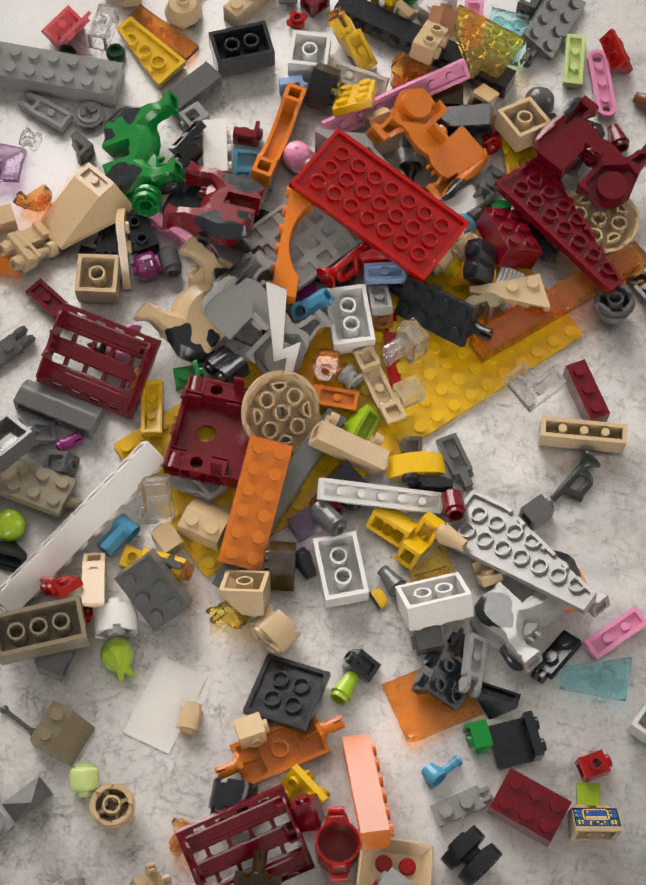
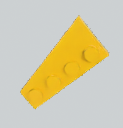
[117,16,186,89]

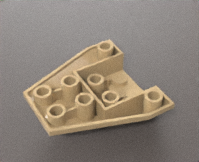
[40,163,133,250]

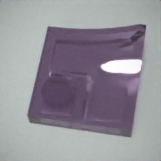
[0,143,27,183]

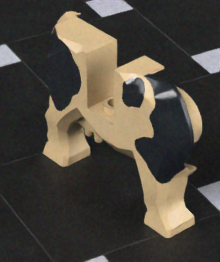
[132,235,234,363]

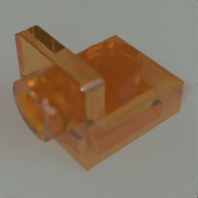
[169,818,190,857]

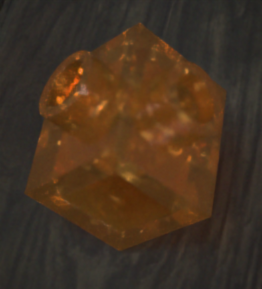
[311,348,342,383]

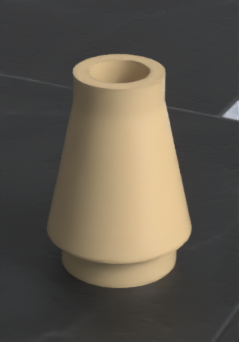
[434,524,468,552]

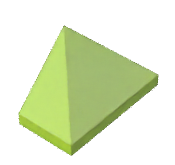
[344,404,382,441]

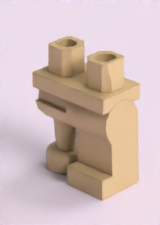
[0,220,59,273]

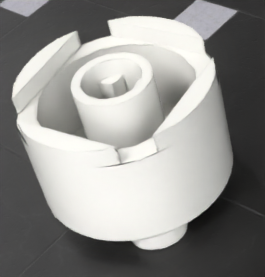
[92,597,139,640]

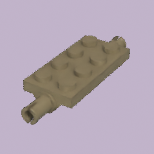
[0,451,83,518]

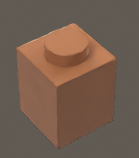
[428,3,458,35]

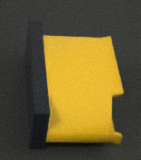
[369,586,390,611]

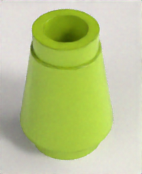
[330,671,359,705]

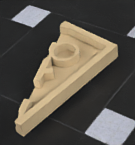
[115,208,132,290]
[469,274,550,312]

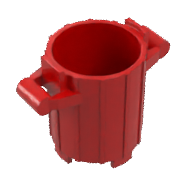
[314,806,361,882]

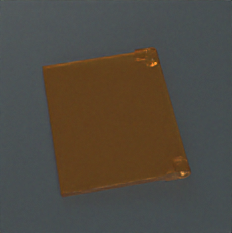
[382,655,482,745]

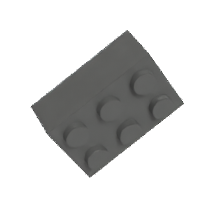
[114,548,193,632]

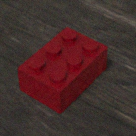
[476,207,542,270]
[487,768,572,847]

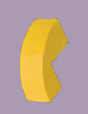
[386,451,446,483]
[394,511,446,571]

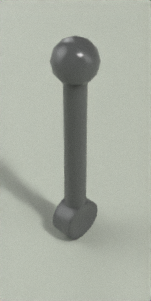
[0,705,36,736]

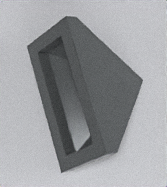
[2,776,53,823]

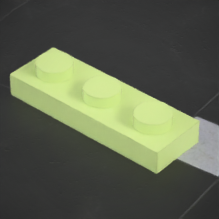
[562,34,586,88]

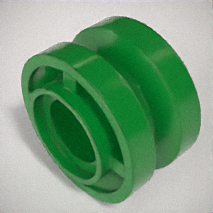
[132,184,162,217]

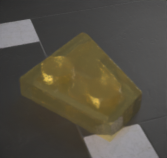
[409,544,455,582]

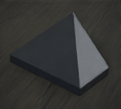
[0,541,28,573]
[477,681,521,720]

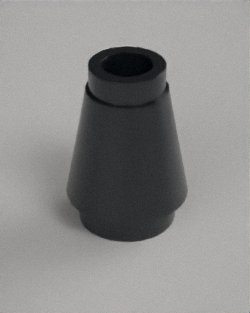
[295,547,318,581]

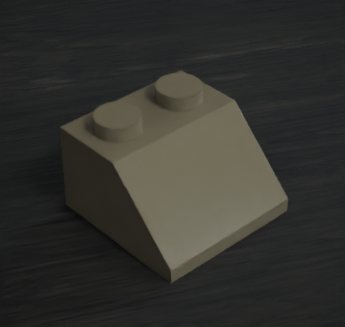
[30,700,95,767]

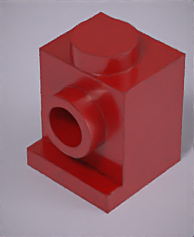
[575,750,613,783]

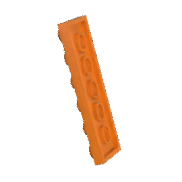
[217,435,293,571]

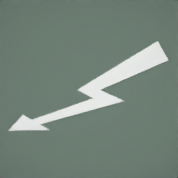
[266,282,301,418]

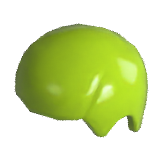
[0,509,26,542]

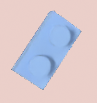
[364,262,406,285]

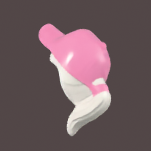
[281,141,314,174]

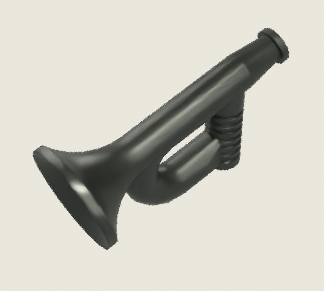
[550,449,601,502]

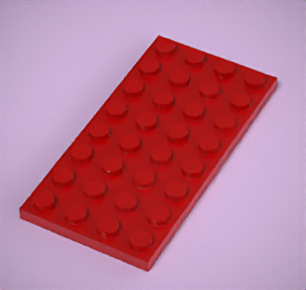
[288,128,471,283]

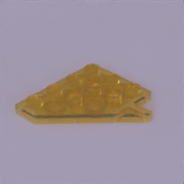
[453,4,526,79]

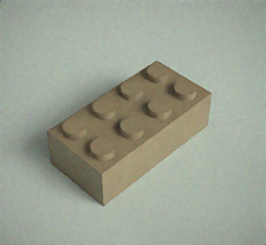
[0,595,91,665]

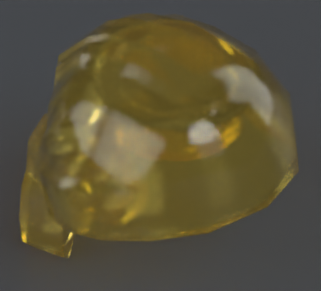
[205,600,249,629]

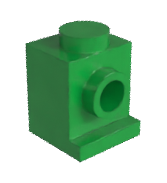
[462,719,493,756]

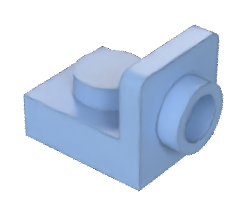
[279,75,308,96]

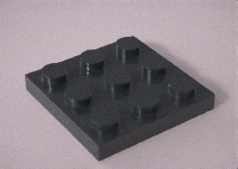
[243,653,331,734]

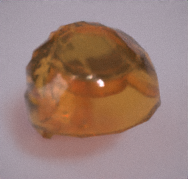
[13,183,53,213]

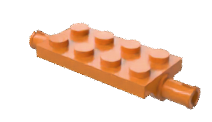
[214,715,345,786]

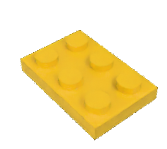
[332,79,378,117]

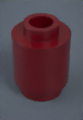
[441,489,466,521]

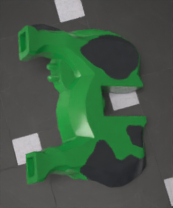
[102,90,184,203]

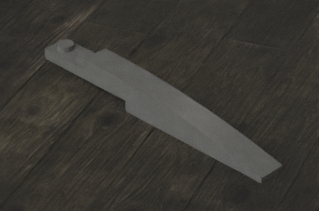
[212,408,347,588]

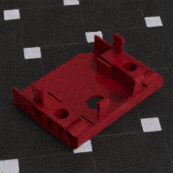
[163,374,249,488]

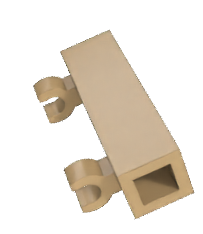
[308,411,390,476]

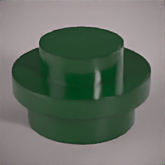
[106,43,126,62]

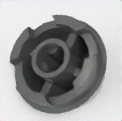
[594,284,635,324]

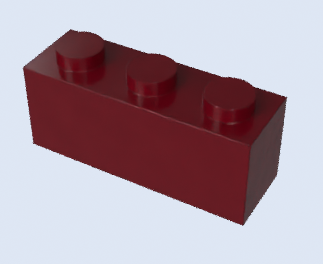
[562,359,610,422]

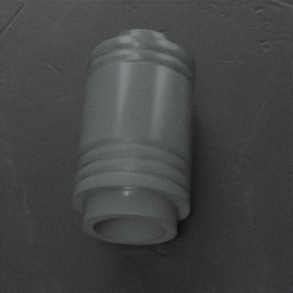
[311,500,347,537]

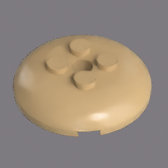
[568,191,640,255]
[241,370,321,454]

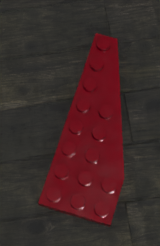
[493,157,624,295]

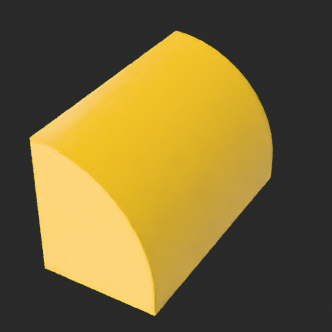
[365,507,419,548]

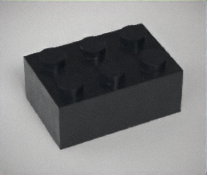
[208,20,275,77]

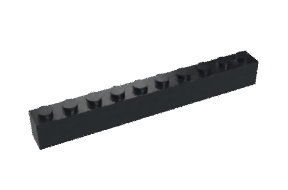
[334,0,516,99]

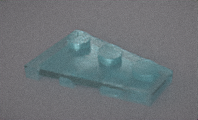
[559,657,632,701]

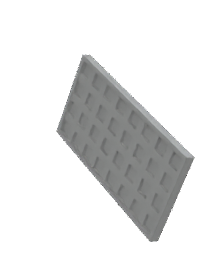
[242,142,389,292]

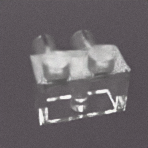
[381,317,430,367]

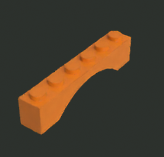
[250,82,307,191]
[269,186,314,305]

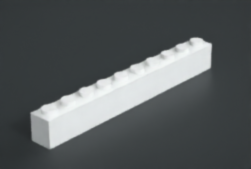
[0,441,165,611]

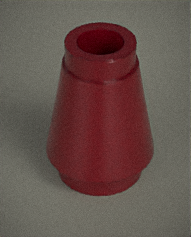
[607,124,630,153]

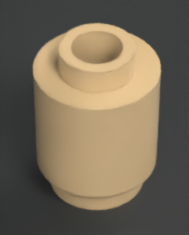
[176,701,203,736]

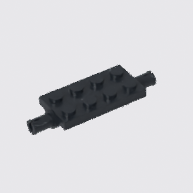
[387,275,494,347]

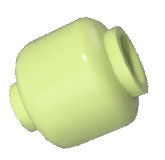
[69,763,100,797]

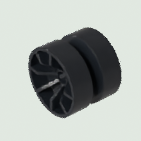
[440,825,503,885]

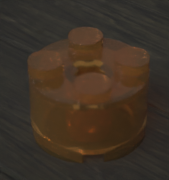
[390,51,430,89]

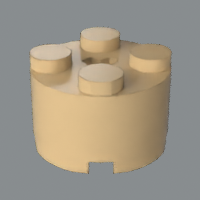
[249,604,301,655]

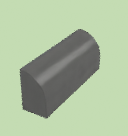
[13,379,106,439]

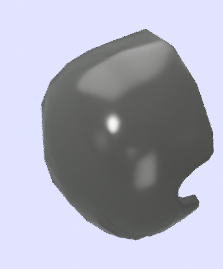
[525,86,554,116]

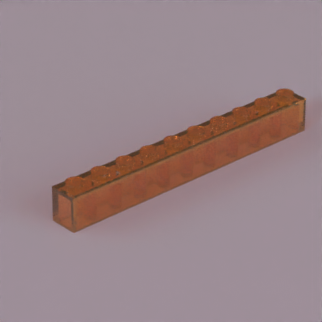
[468,241,646,363]

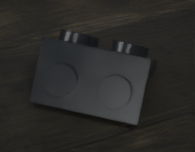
[411,650,473,711]
[488,710,547,770]

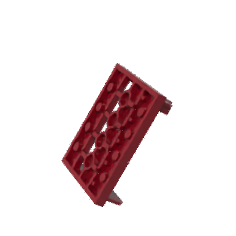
[36,303,162,419]
[174,784,315,885]

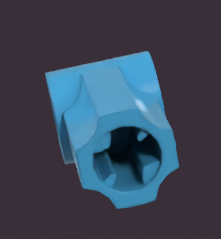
[291,288,334,320]
[97,513,141,558]

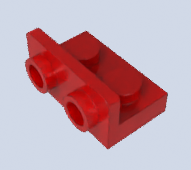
[599,29,633,74]
[39,575,84,599]

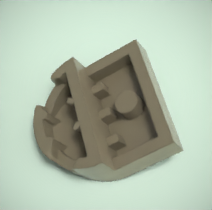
[464,293,507,326]

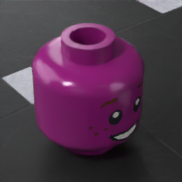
[130,251,162,281]

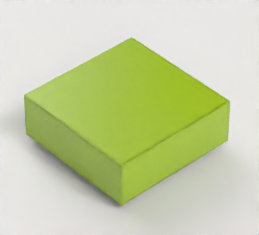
[576,782,600,808]

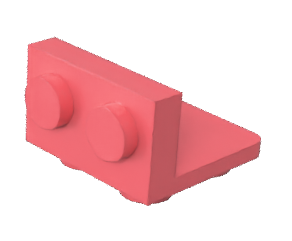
[41,5,92,48]

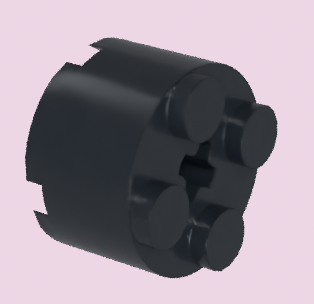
[208,778,259,814]

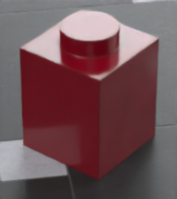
[289,793,326,833]

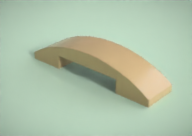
[353,345,407,425]

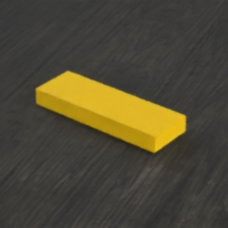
[140,379,164,438]

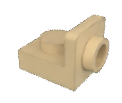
[395,0,419,22]
[472,561,504,588]

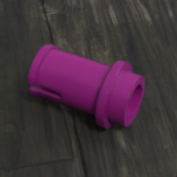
[55,431,84,451]

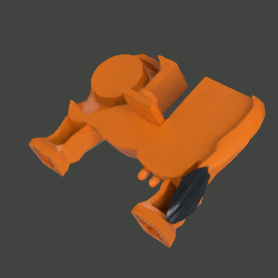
[365,87,488,201]

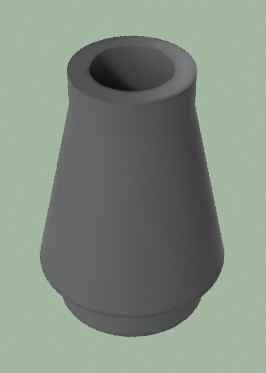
[377,565,406,598]

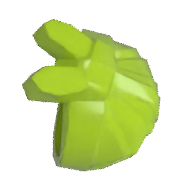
[100,637,135,682]

